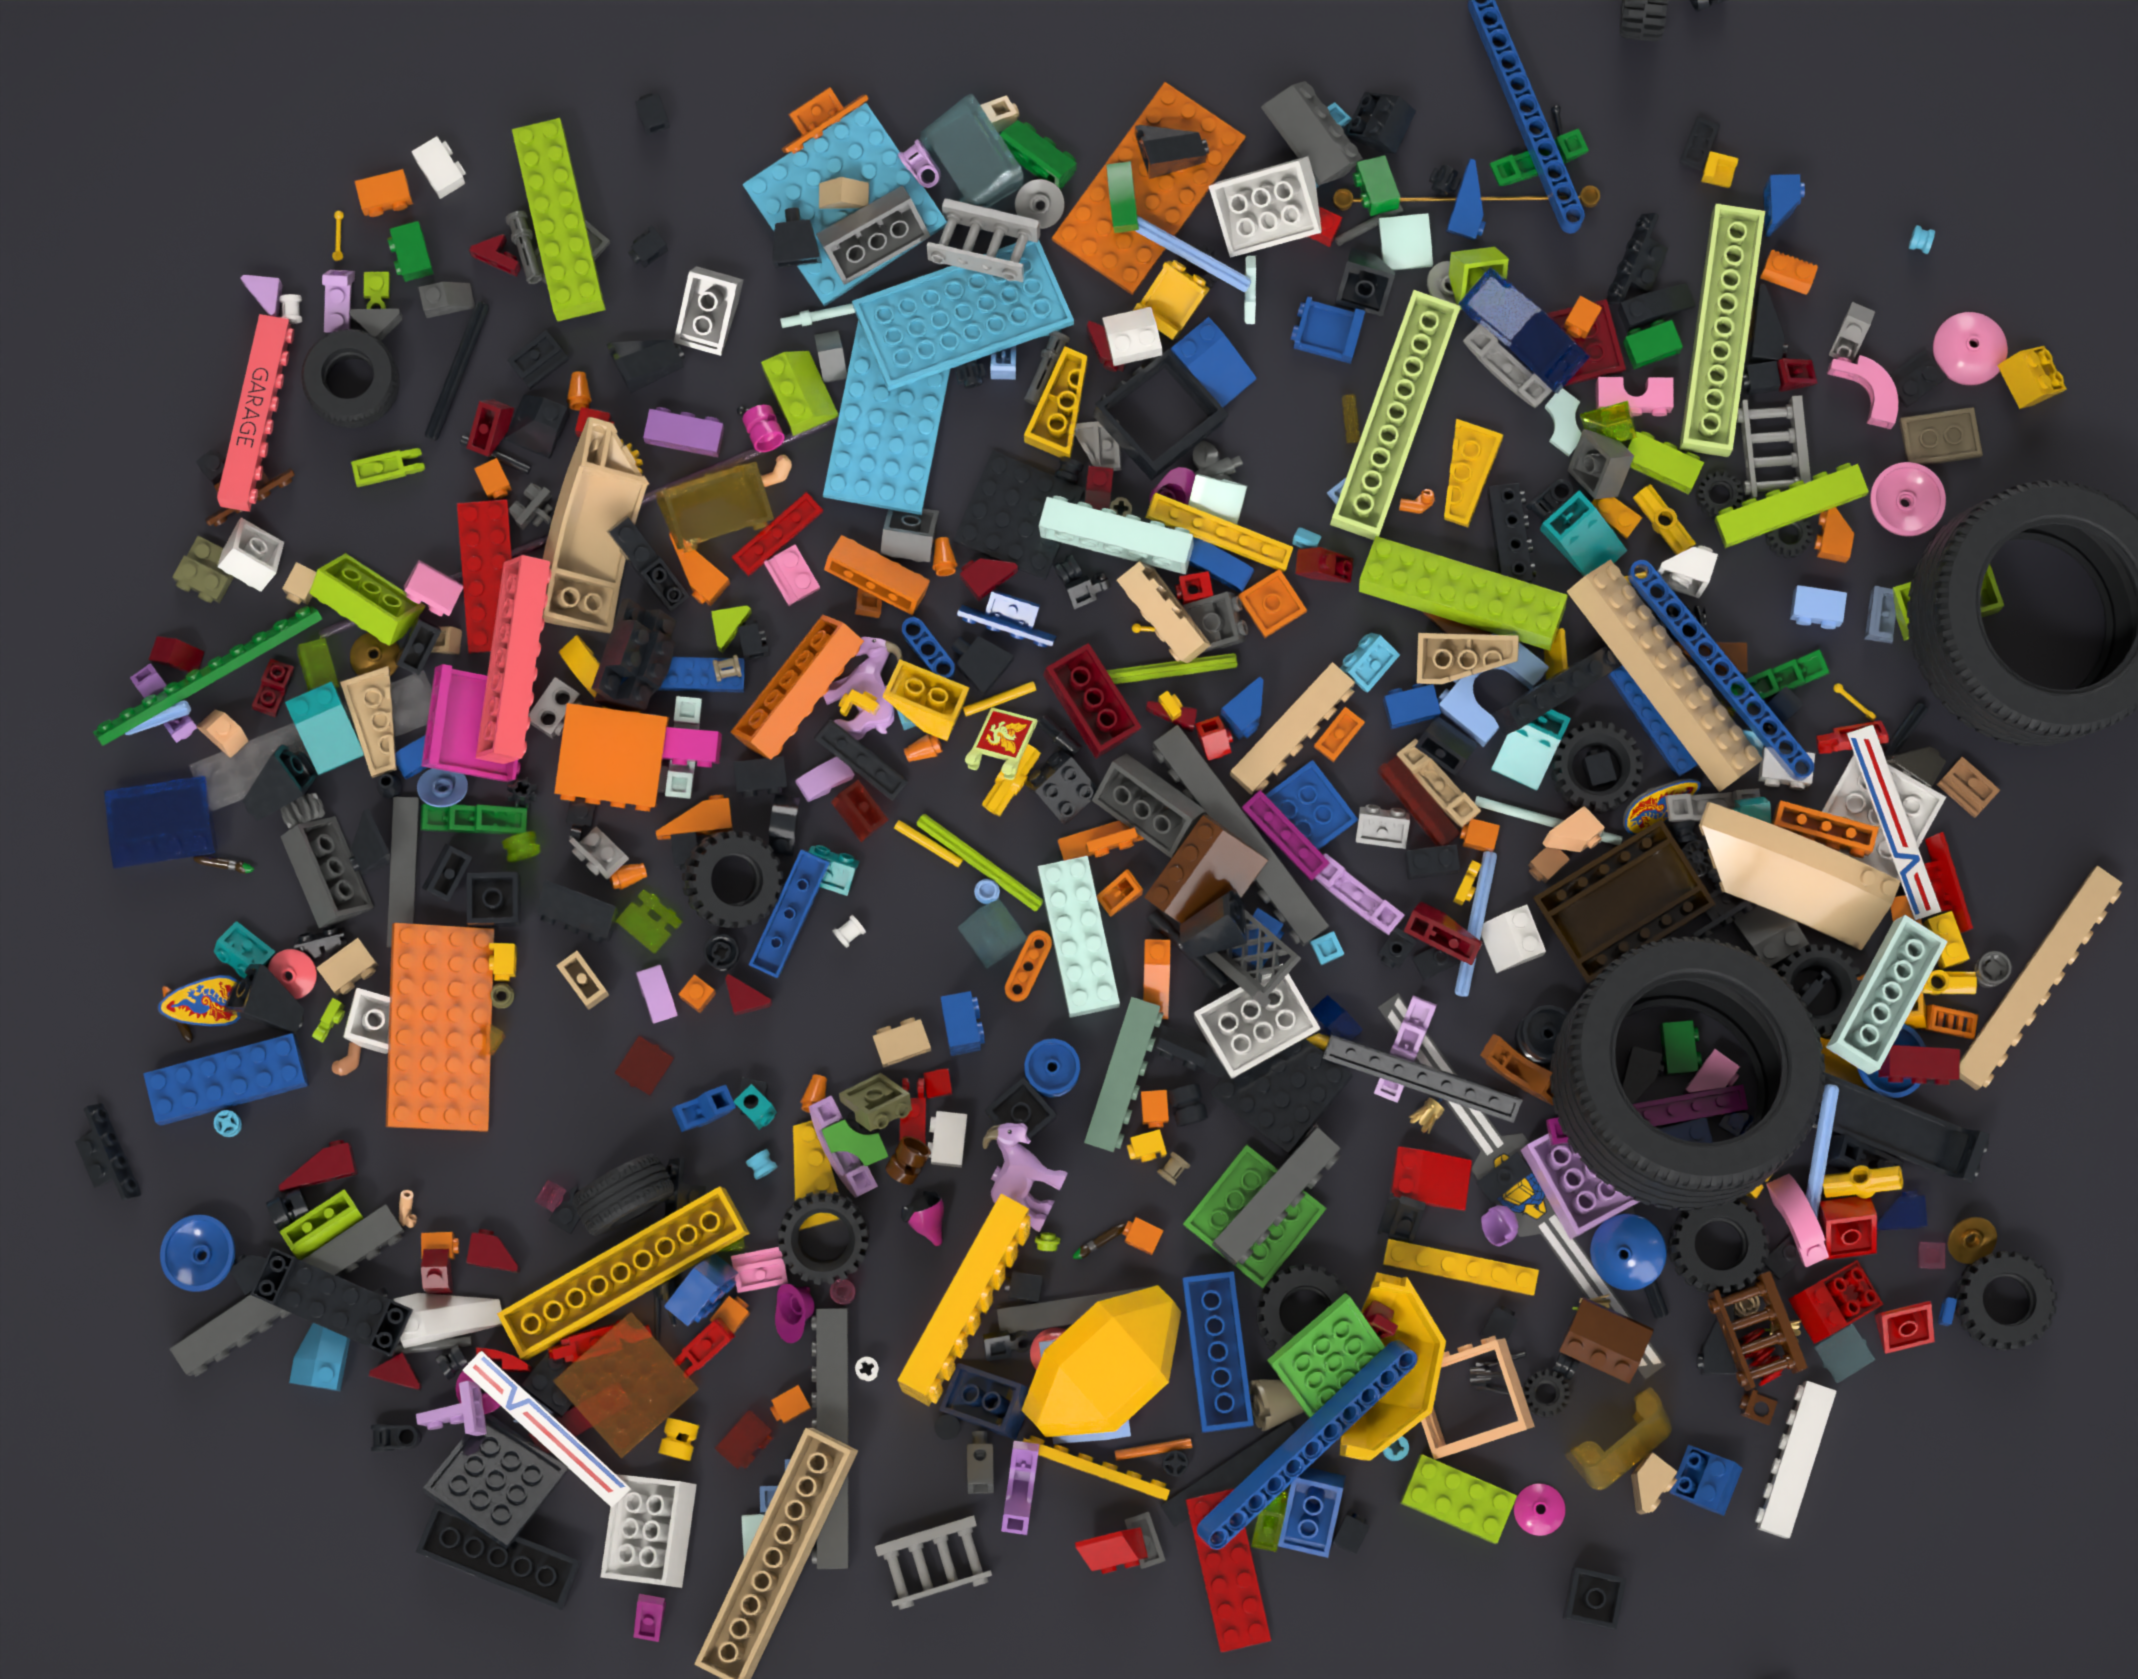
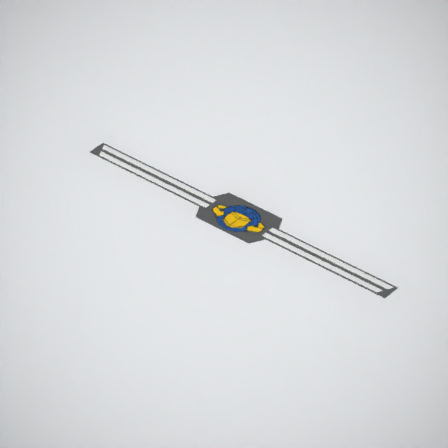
[1378,993,1666,1379]

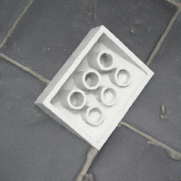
[1209,156,1322,258]
[1194,963,1320,1079]
[601,1474,697,1588]

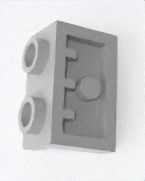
[1355,804,1410,849]
[569,827,629,879]

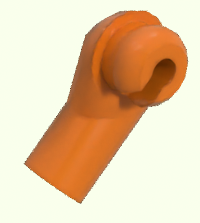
[1399,489,1435,514]

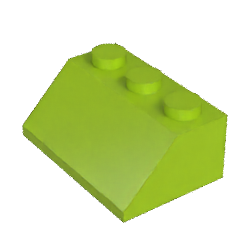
[761,351,839,436]

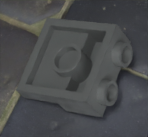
[1182,592,1248,653]

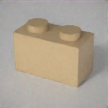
[317,938,379,995]
[556,951,609,1010]
[873,1017,931,1068]

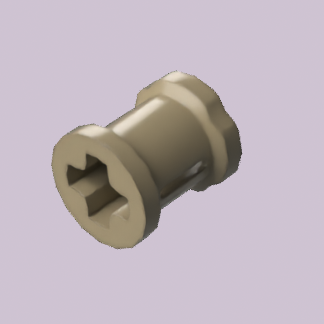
[1110,497,1132,517]
[712,655,742,682]
[1157,1152,1190,1186]

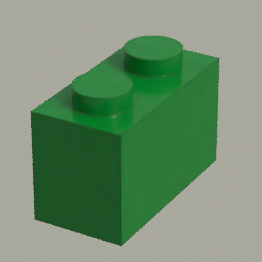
[1353,155,1400,216]
[387,221,434,282]
[1623,319,1683,370]
[1659,1020,1702,1076]

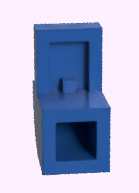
[672,1085,736,1132]

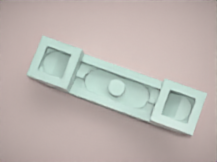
[665,696,702,799]

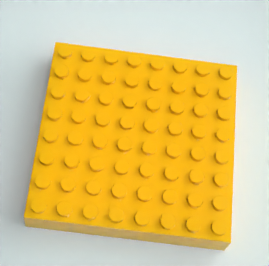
[898,1194,1031,1406]

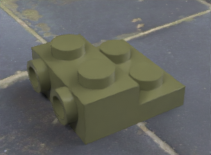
[173,536,234,604]
[839,1073,912,1131]

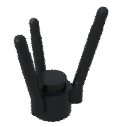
[653,1277,681,1342]
[1469,1352,1527,1396]

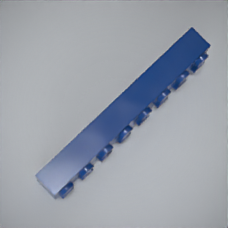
[620,657,745,692]
[1607,665,1698,779]
[749,849,831,978]

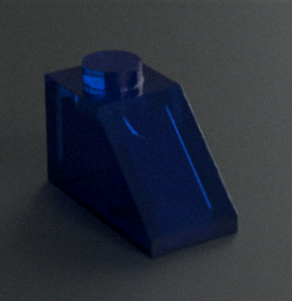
[1310,995,1363,1040]
[1877,1191,1928,1231]

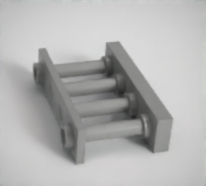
[927,198,1040,282]
[1737,395,1811,499]
[875,1515,992,1610]

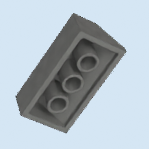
[1261,81,1363,186]
[816,185,931,285]
[1092,753,1206,858]
[280,816,374,928]

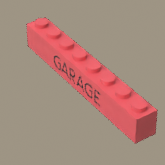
[217,314,294,512]

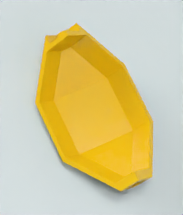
[1340,1272,1446,1461]
[1021,1285,1181,1437]

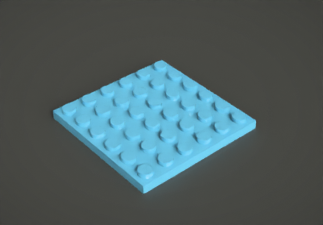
[743,103,947,307]

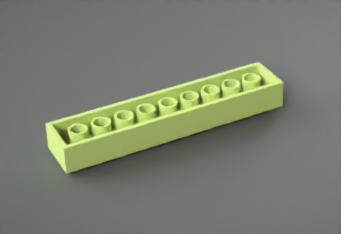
[1679,204,1765,457]
[1330,290,1461,540]

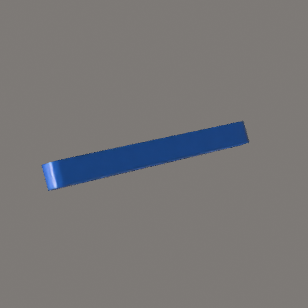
[1467,0,1585,234]
[1628,560,1814,781]
[1197,1340,1417,1550]

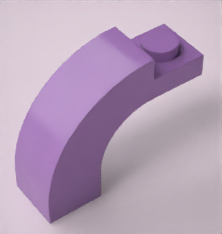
[130,663,197,743]
[1001,1441,1039,1535]

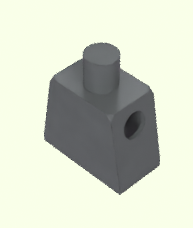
[967,1431,994,1494]

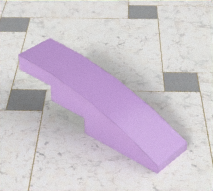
[1374,995,1437,1103]

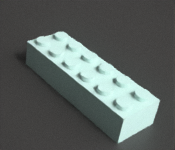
[1039,496,1194,575]
[1038,856,1120,1018]
[1826,915,1948,1074]

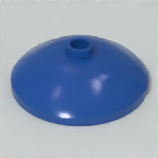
[1857,1024,1925,1098]
[1590,1213,1667,1290]
[160,1215,235,1292]

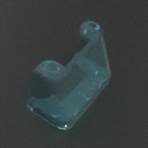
[919,94,1023,208]

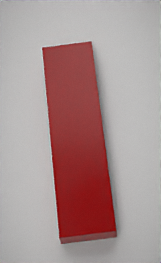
[732,492,823,577]

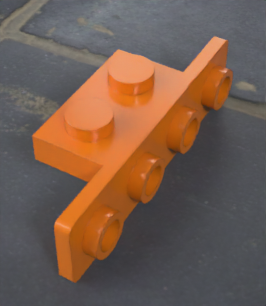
[782,87,869,154]
[1058,821,1145,861]

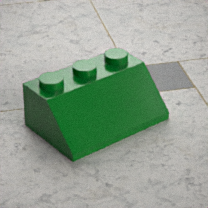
[1000,120,1077,191]

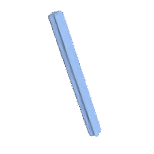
[1136,216,1251,292]
[1455,851,1497,997]
[1806,1084,1839,1218]

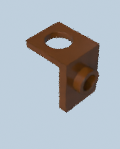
[1739,1389,1777,1425]

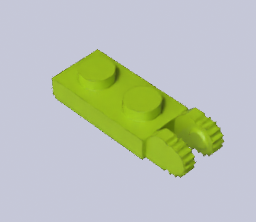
[351,448,425,487]

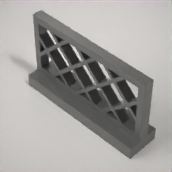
[1205,910,1301,1008]

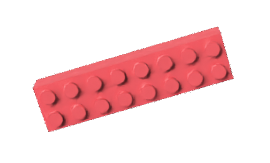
[476,555,551,764]

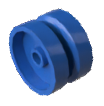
[1024,1038,1080,1098]

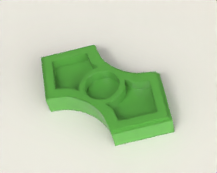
[822,1120,889,1166]

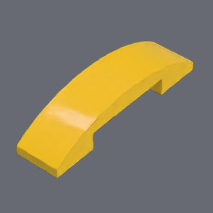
[559,635,641,713]

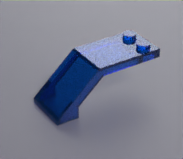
[1458,267,1591,394]

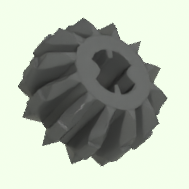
[280,793,325,829]

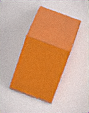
[1096,869,1143,917]

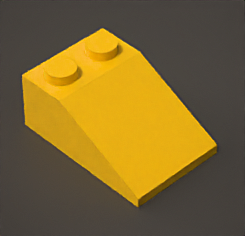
[882,659,969,741]

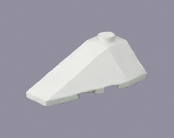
[393,1293,502,1349]

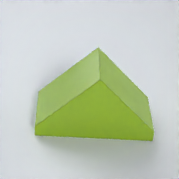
[711,605,752,653]

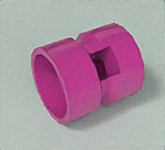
[742,404,785,452]

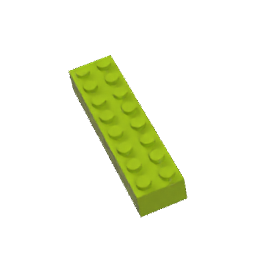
[512,118,606,322]
[1359,536,1567,651]

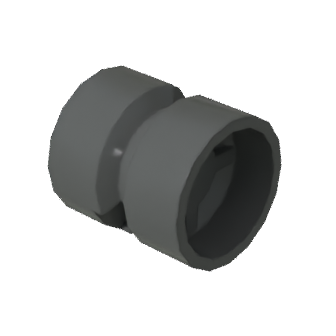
[1972,951,2011,988]

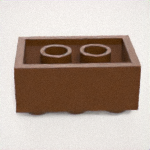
[1559,1297,1654,1384]

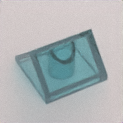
[958,899,1027,969]

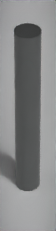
[1334,203,1404,246]
[394,1336,472,1355]

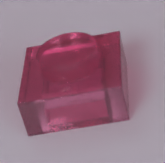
[534,1180,567,1212]
[1918,1242,1945,1270]

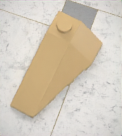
[1417,633,1519,684]

